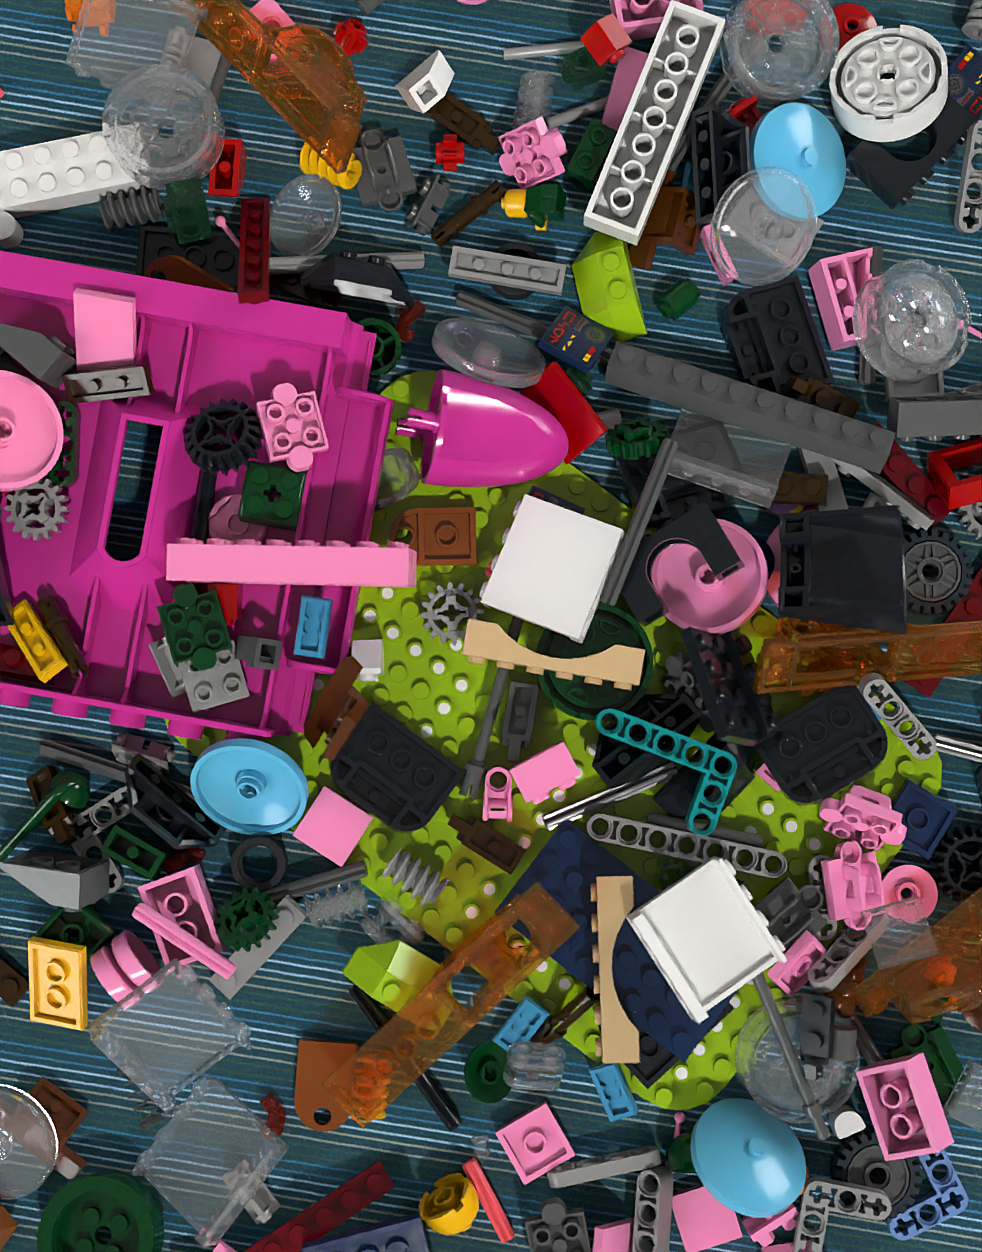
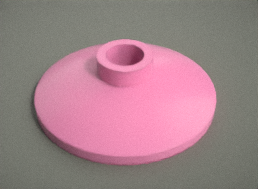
[882,865,938,924]

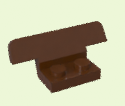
[629,169,702,271]
[303,656,370,761]
[0,1077,89,1179]

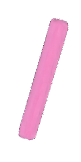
[132,902,237,979]

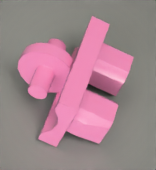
[740,1203,799,1247]

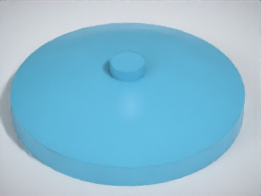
[749,103,846,221]
[190,738,309,836]
[690,1098,806,1217]

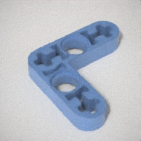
[886,1149,968,1241]

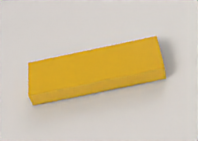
[7,599,68,683]

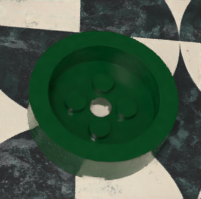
[536,603,653,721]
[37,1172,165,1252]

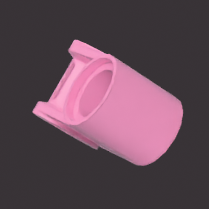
[483,765,513,822]

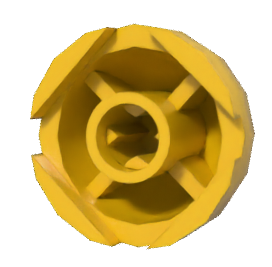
[419,1173,479,1236]

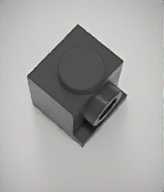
[235,635,282,671]

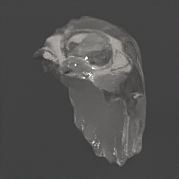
[375,447,421,511]

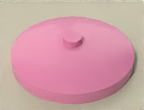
[0,370,64,491]
[652,519,769,635]

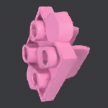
[498,117,568,189]
[256,383,329,472]
[819,785,907,850]
[821,841,885,931]

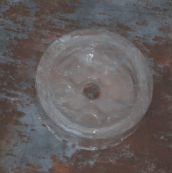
[718,0,840,104]
[102,64,225,190]
[852,259,972,382]
[735,996,860,1124]

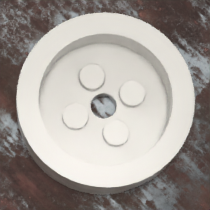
[829,24,948,142]

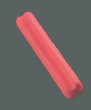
[462,1158,515,1243]

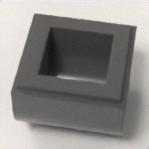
[830,1025,857,1061]

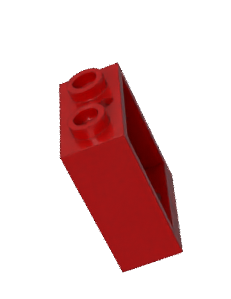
[927,438,982,510]

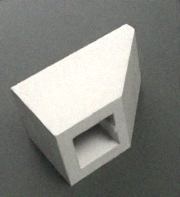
[396,50,454,114]
[352,639,385,682]

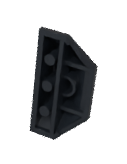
[690,104,752,225]
[298,249,414,307]
[592,693,703,789]
[652,732,755,819]
[124,753,226,849]

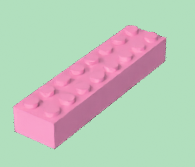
[166,538,417,587]

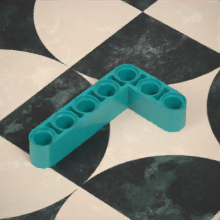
[594,708,737,836]

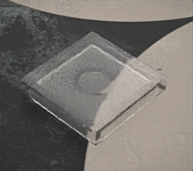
[860,896,938,970]
[943,1059,982,1132]

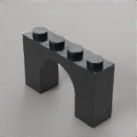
[846,94,976,210]
[621,502,745,627]

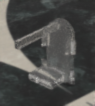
[471,1135,491,1167]

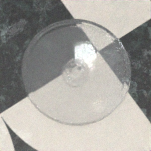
[710,167,817,286]
[431,318,546,388]
[0,1084,58,1200]

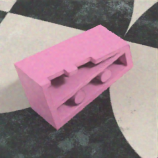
[808,247,873,351]

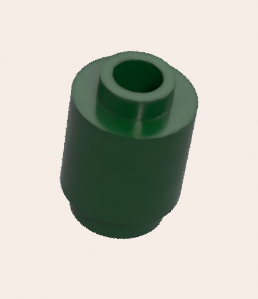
[658,278,701,320]

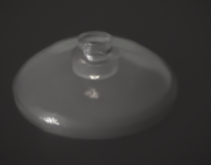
[271,174,342,257]

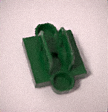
[157,582,233,672]
[887,1023,969,1109]

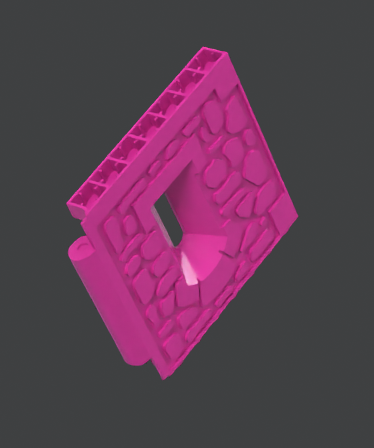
[0,251,394,741]

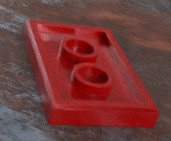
[520,361,609,465]

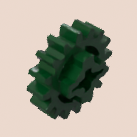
[605,418,669,460]
[214,887,279,952]

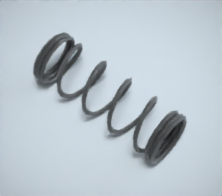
[117,1060,163,1130]

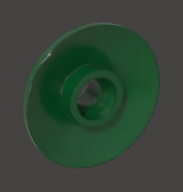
[464,1042,515,1103]

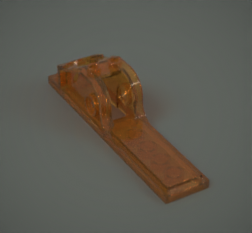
[171,0,367,174]
[753,617,982,694]
[322,882,580,1128]
[854,887,982,1025]

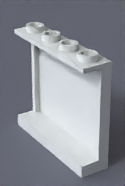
[480,494,625,644]
[626,856,787,1023]

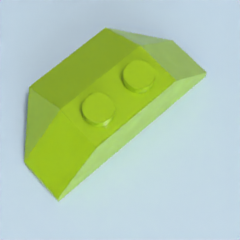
[571,231,648,342]
[341,940,455,1031]

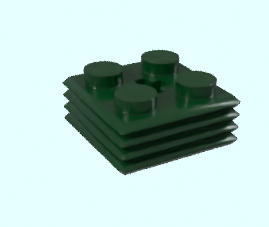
[238,461,307,531]
[34,905,117,965]

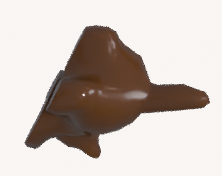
[796,958,867,1019]

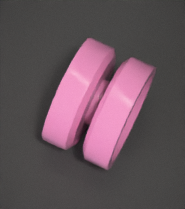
[90,930,164,1008]

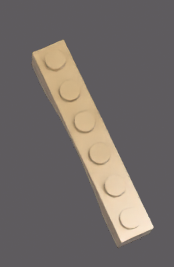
[462,619,645,690]
[591,876,640,1063]

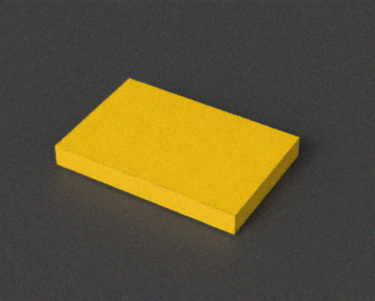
[28,936,88,1031]

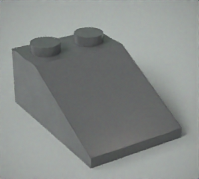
[0,323,77,389]
[0,849,110,912]

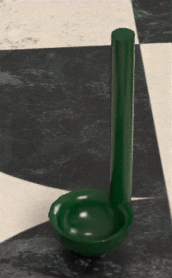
[0,770,90,862]

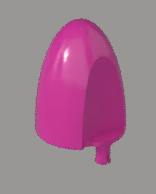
[395,369,569,487]

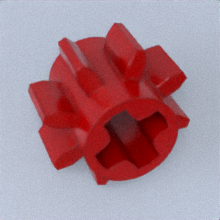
[332,18,369,56]
[436,134,464,171]

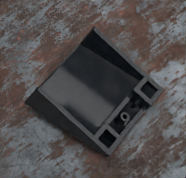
[778,505,907,635]

